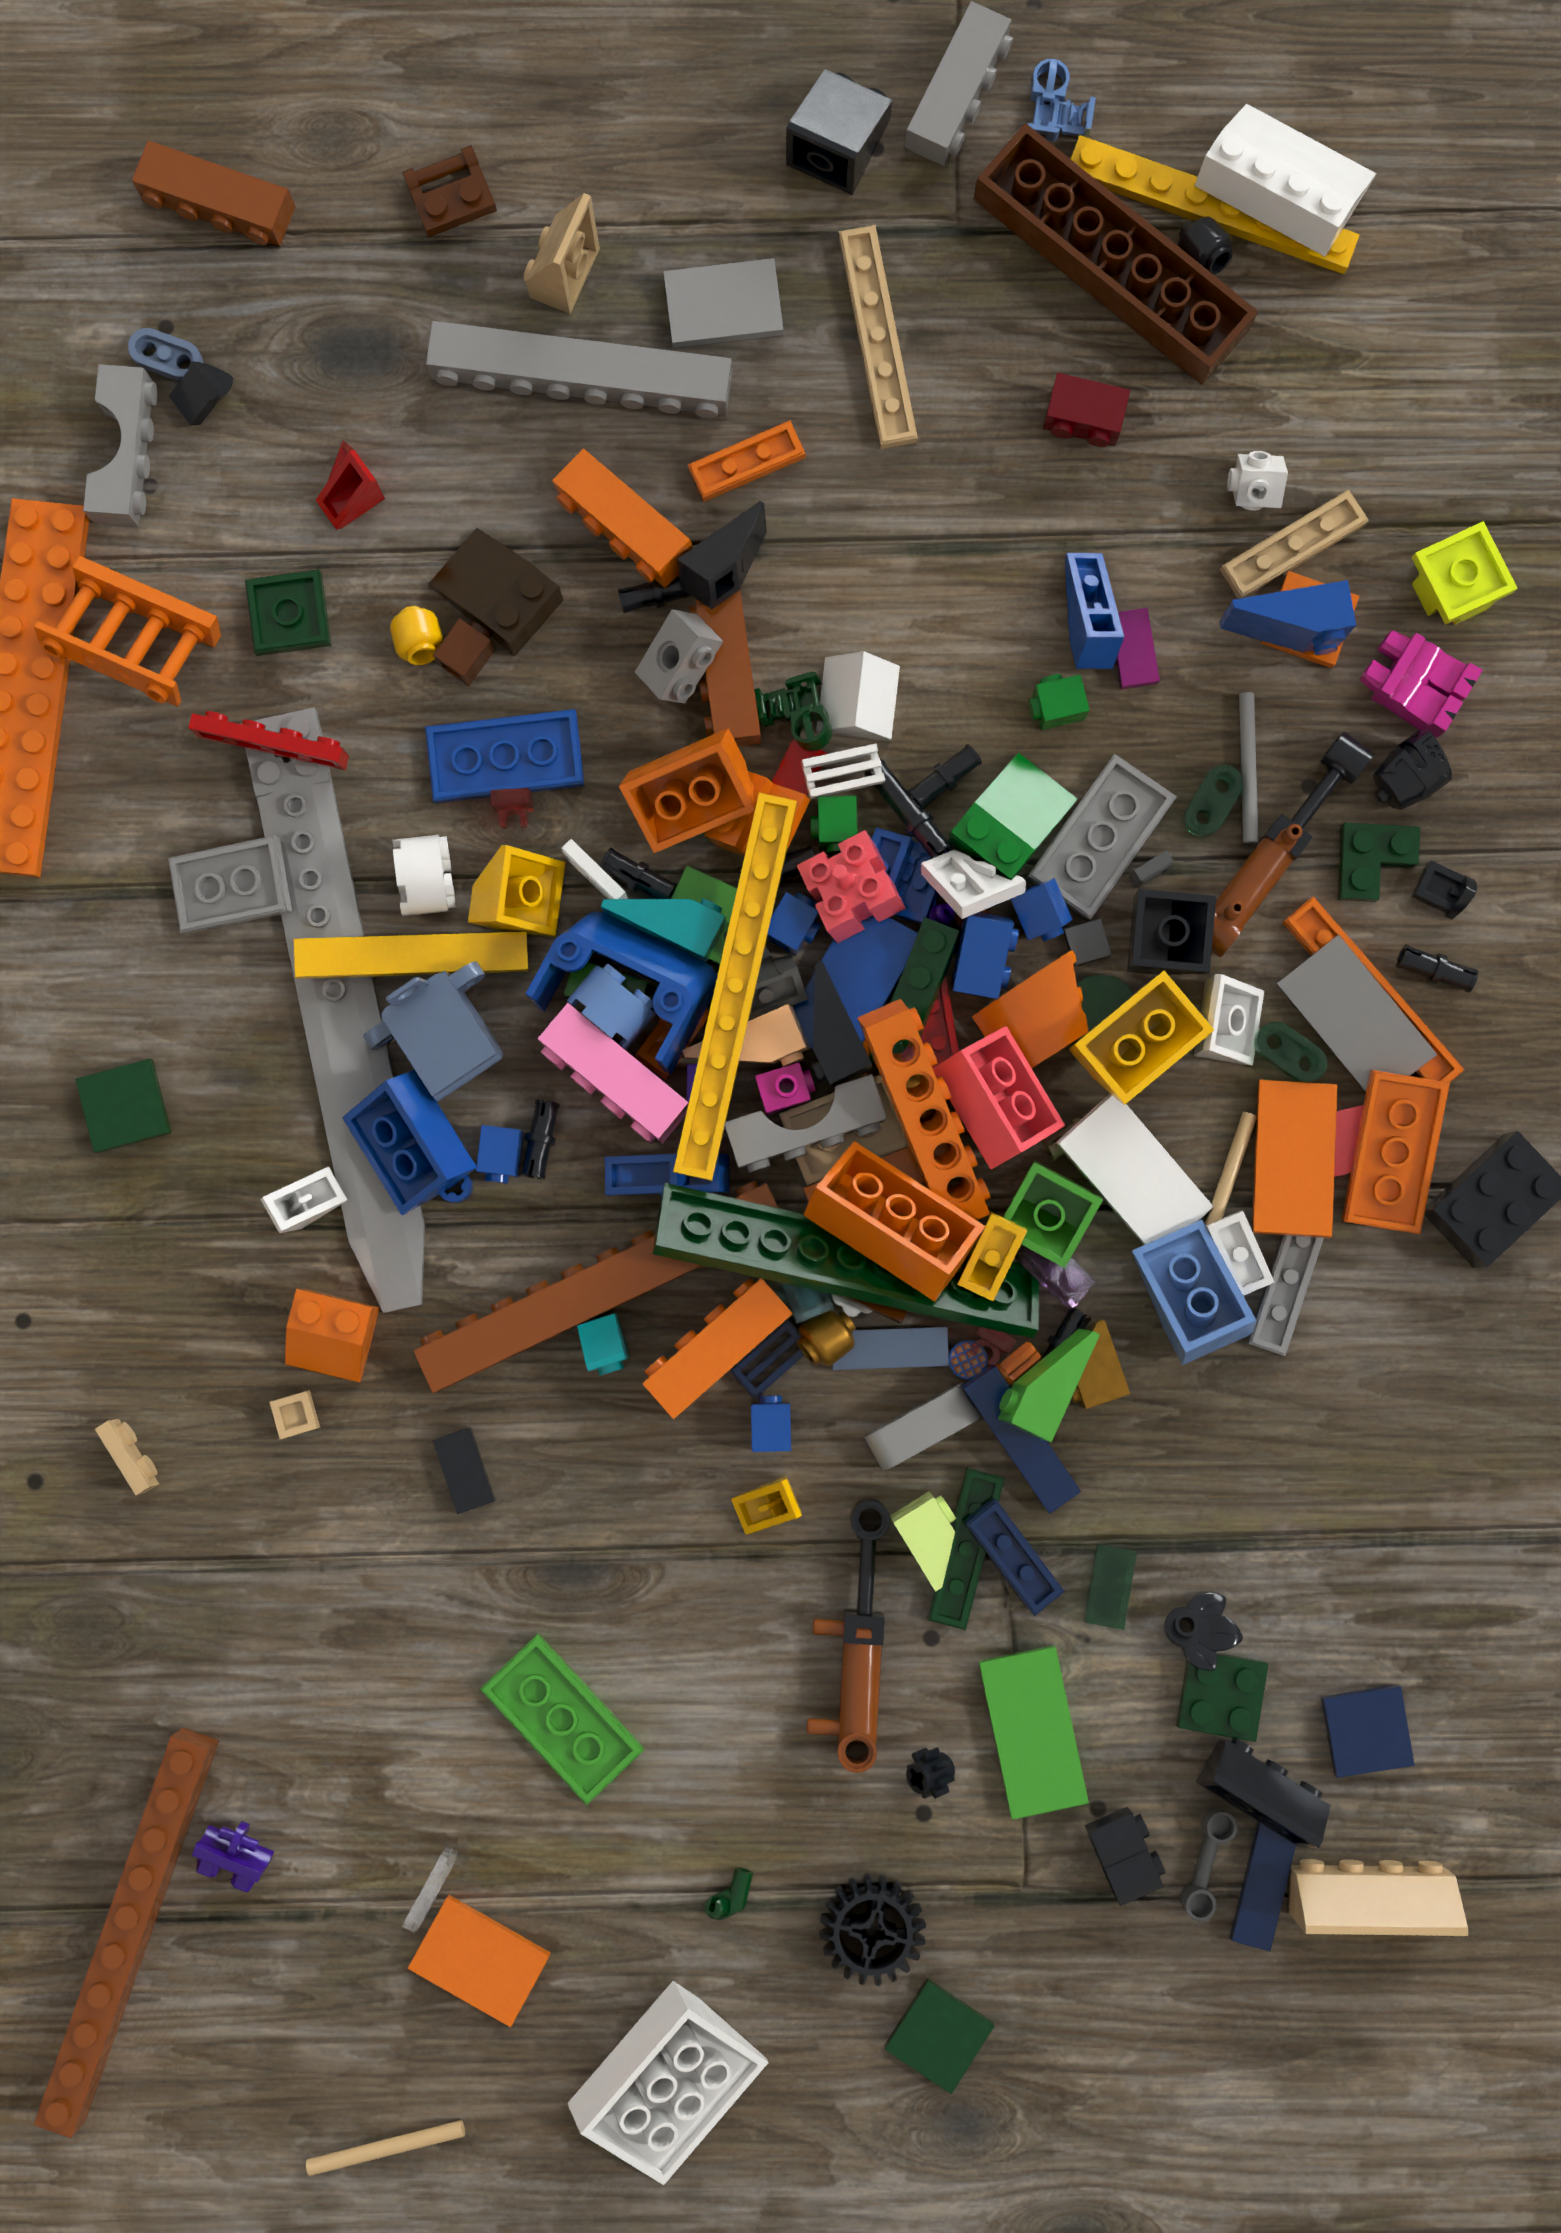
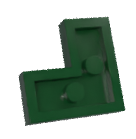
[1338,822,1420,902]

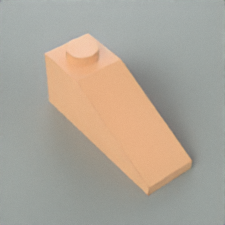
[682,1004,811,1067]

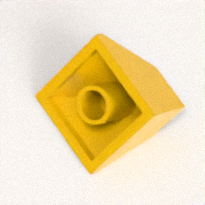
[468,845,566,937]

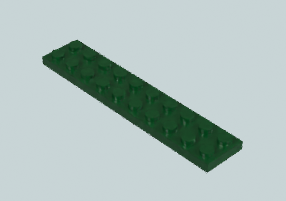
[653,1183,1039,1339]

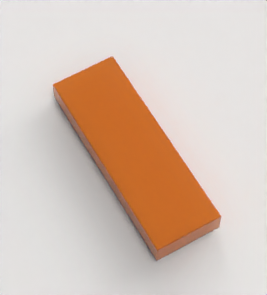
[688,420,806,502]

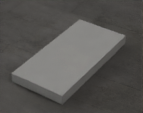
[1027,753,1177,921]
[1277,934,1437,1091]

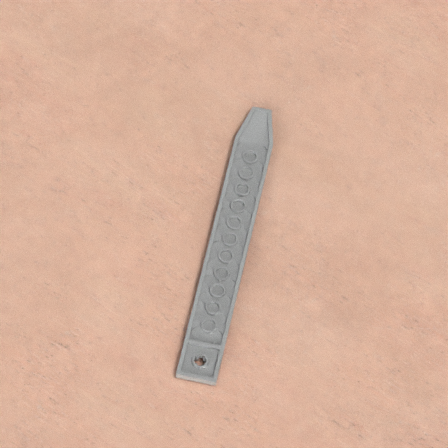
[240,707,425,1313]

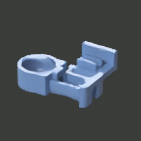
[1028,59,1096,141]

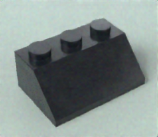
[1196,1738,1331,1848]

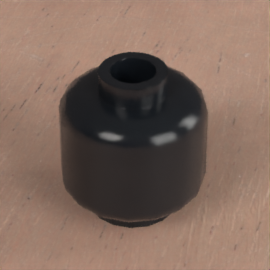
[1177,216,1233,275]

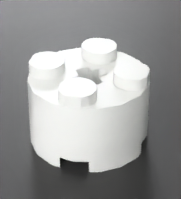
[392,835,456,916]

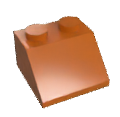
[285,1289,380,1383]

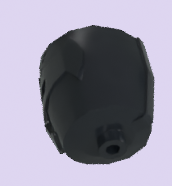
[1373,730,1452,810]

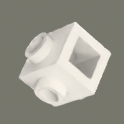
[1227,451,1288,510]

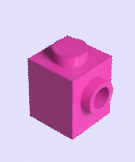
[755,1063,816,1116]

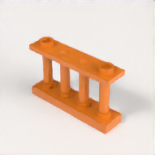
[34,555,221,707]

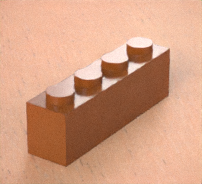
[132,140,296,247]
[689,590,761,747]

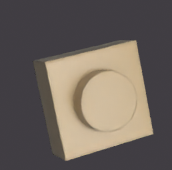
[269,1390,320,1439]

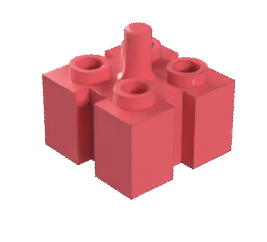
[797,830,906,943]

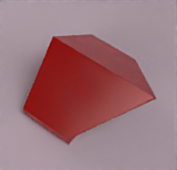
[315,440,385,530]

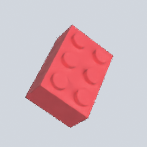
[933,1026,1065,1170]

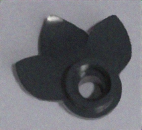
[1164,1592,1243,1671]

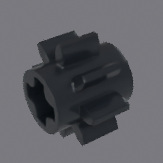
[906,1747,955,1799]

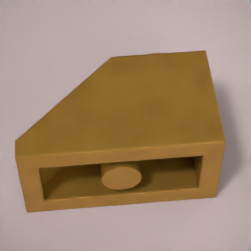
[1071,1319,1130,1409]

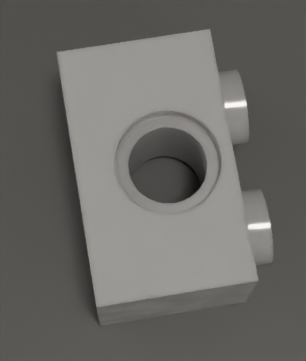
[635,609,723,704]

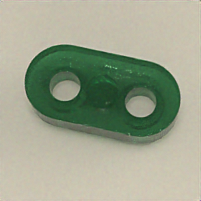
[1183,765,1243,837]
[1254,1022,1327,1083]

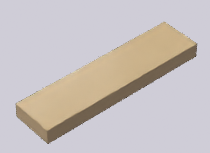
[1220,490,1369,599]

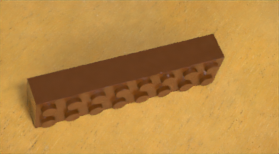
[973,123,1259,385]

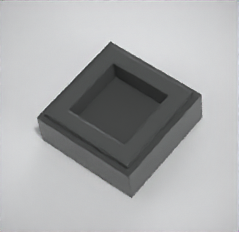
[1129,850,1173,888]
[1063,918,1112,967]

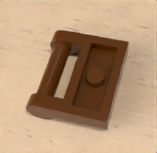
[402,145,497,238]

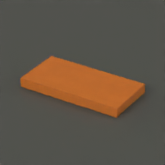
[1341,1069,1450,1234]
[1252,1080,1337,1239]

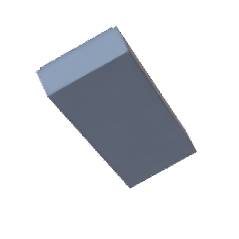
[832,1327,949,1370]

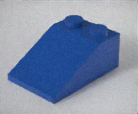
[1219,580,1356,655]

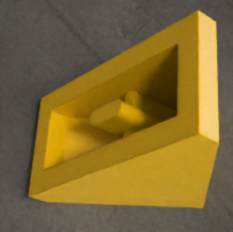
[731,1475,802,1535]

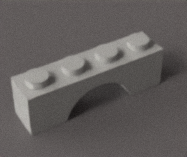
[83,364,157,527]
[725,1074,887,1173]

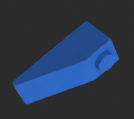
[1065,553,1124,669]

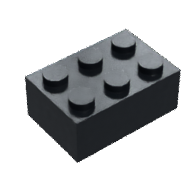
[1424,1131,1561,1268]

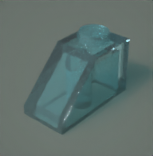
[782,1283,834,1323]

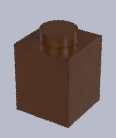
[433,618,495,686]

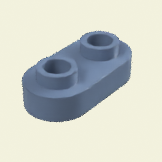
[128,328,204,382]

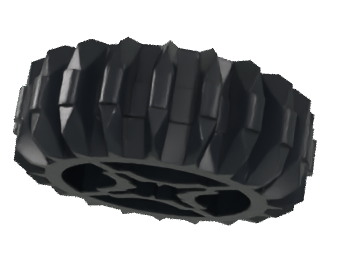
[819,1873,926,1986]

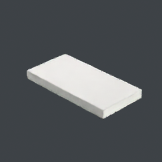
[1055,1094,1214,1245]

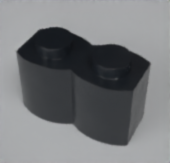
[1084,1807,1166,1906]

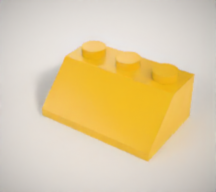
[1069,971,1214,1105]

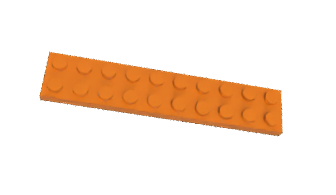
[0,498,90,878]

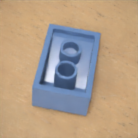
[1132,1220,1257,1365]

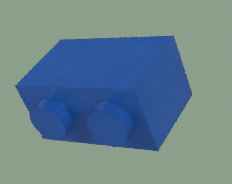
[951,912,1019,999]

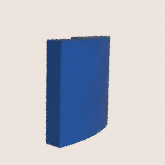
[872,827,949,924]

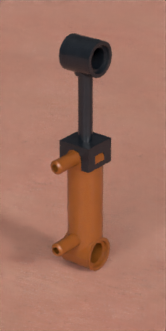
[1212,731,1375,958]
[806,1498,890,1773]

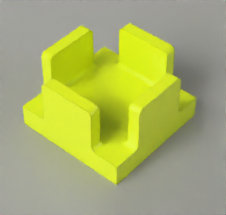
[1411,521,1518,625]

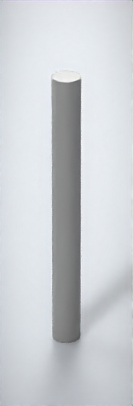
[1239,692,1258,845]

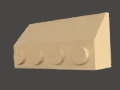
[1288,1859,1468,1936]

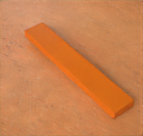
[1282,896,1465,1083]

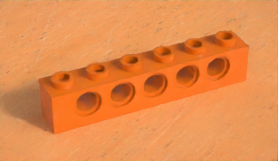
[857,999,991,1220]

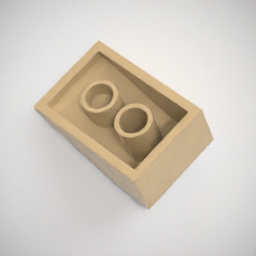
[524,193,600,314]

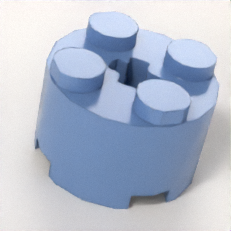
[567,964,656,1050]

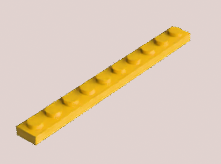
[673,793,797,1181]

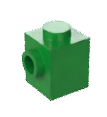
[1028,674,1090,730]
[810,796,857,855]

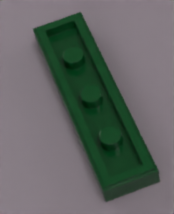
[927,1467,1005,1630]

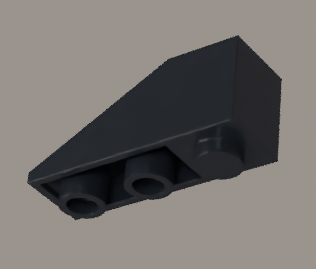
[677,501,767,609]

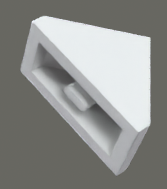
[260,1167,347,1233]

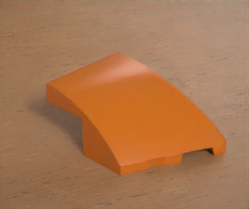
[972,950,1089,1068]

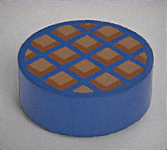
[949,1340,987,1379]

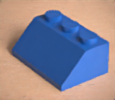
[342,1070,477,1215]

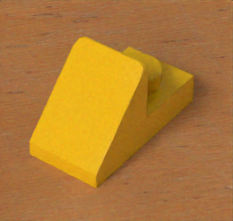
[957,1212,1027,1301]

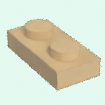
[95,1419,159,1495]

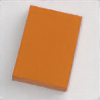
[407,1894,551,2028]

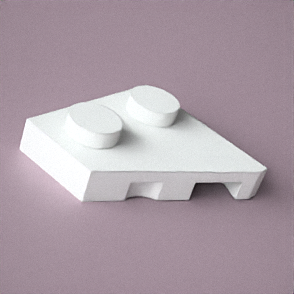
[921,850,1026,919]

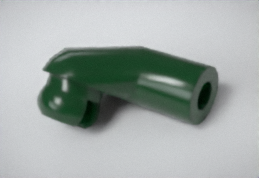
[705,1867,754,1920]

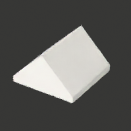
[816,651,900,741]
[1193,974,1264,1065]

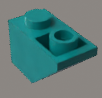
[577,1313,631,1376]

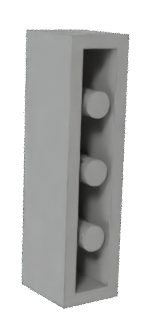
[905,1,1013,167]

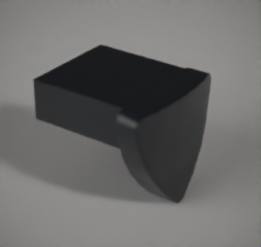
[169,361,233,425]
[1411,860,1477,920]

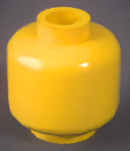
[390,606,443,665]

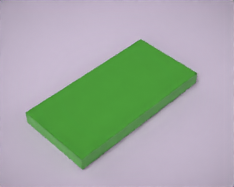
[480,1633,645,1806]
[978,1645,1089,1820]

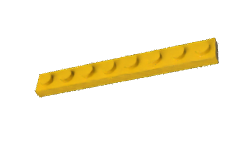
[1071,135,1360,274]

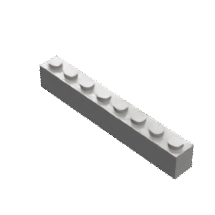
[426,321,732,418]

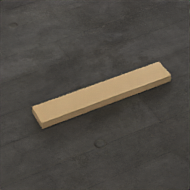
[838,225,918,449]

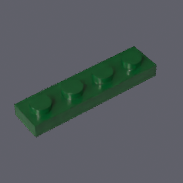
[869,917,962,1063]

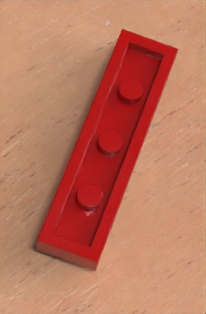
[188,711,349,771]

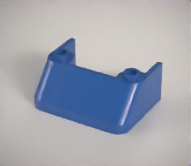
[525,912,717,1075]

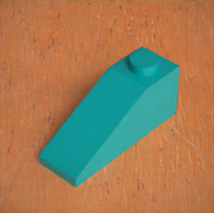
[601,898,727,962]

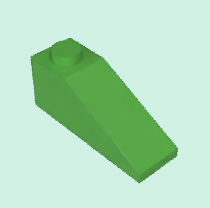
[998,1329,1100,1443]

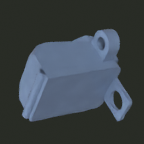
[363,961,504,1102]

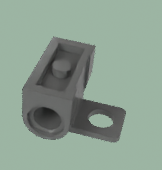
[723,931,808,1021]

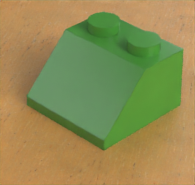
[1003,1160,1103,1268]

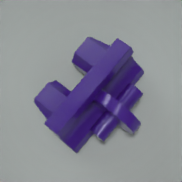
[192,1821,274,1892]

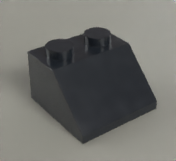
[1127,889,1216,975]

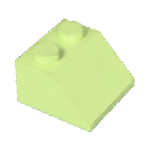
[890,1491,956,1592]

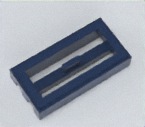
[730,1319,804,1399]

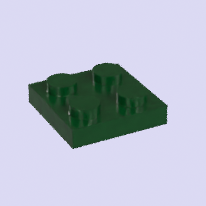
[1176,1653,1268,1742]

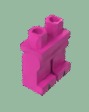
[1359,630,1483,738]

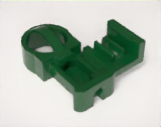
[754,671,832,751]

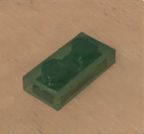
[1083,1543,1137,1630]

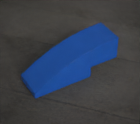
[605,1153,730,1196]

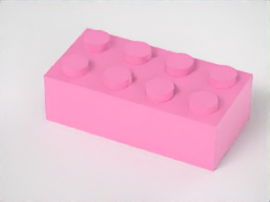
[538,1003,689,1144]

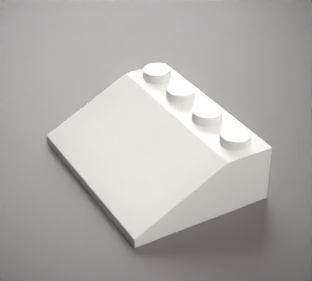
[1194,104,1376,257]
[567,1981,769,2185]

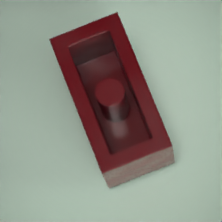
[1043,372,1131,447]

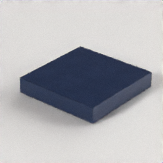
[1321,1685,1415,1778]

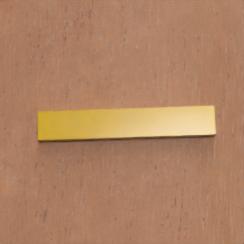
[294,932,528,979]

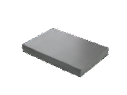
[664,258,783,348]
[168,835,292,934]

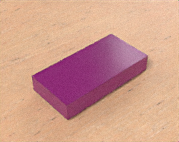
[1116,608,1160,690]

